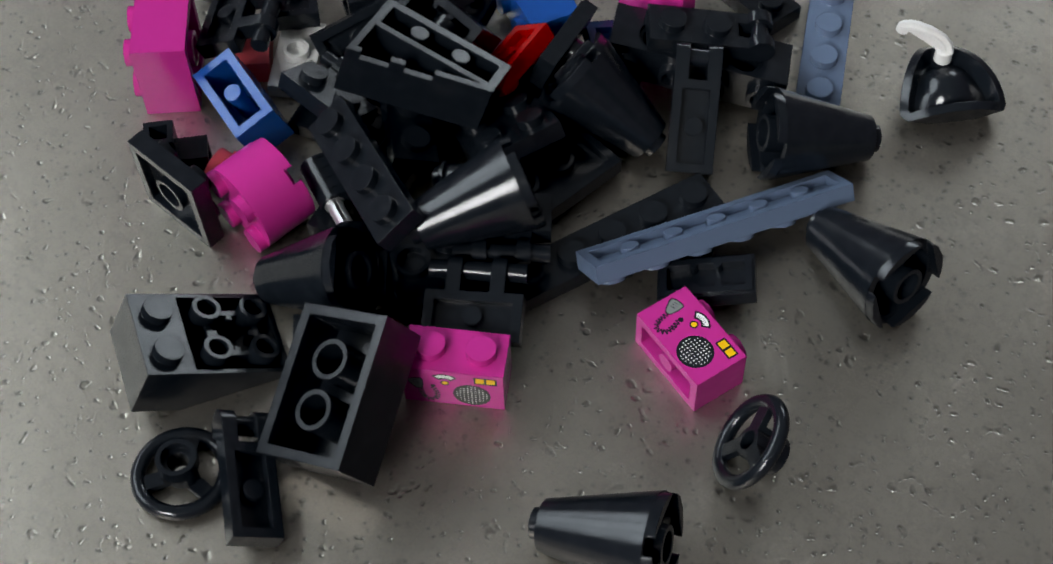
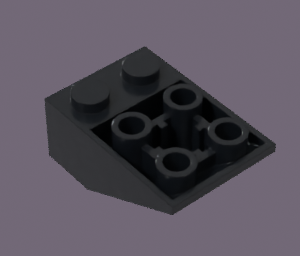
[110,294,287,412]

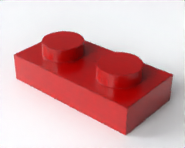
[491,23,555,97]

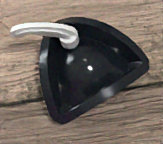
[896,19,1006,124]

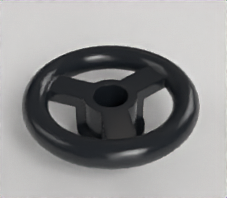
[712,394,790,490]
[130,427,222,521]

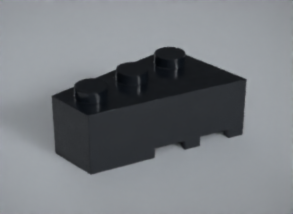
[334,0,511,130]

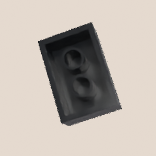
[256,302,421,486]

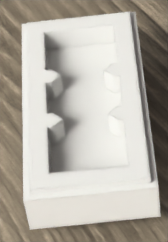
[267,23,326,97]

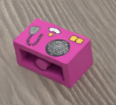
[635,286,747,411]
[404,324,512,410]

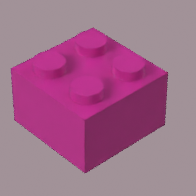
[123,0,205,114]

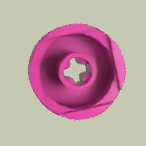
[206,137,315,253]

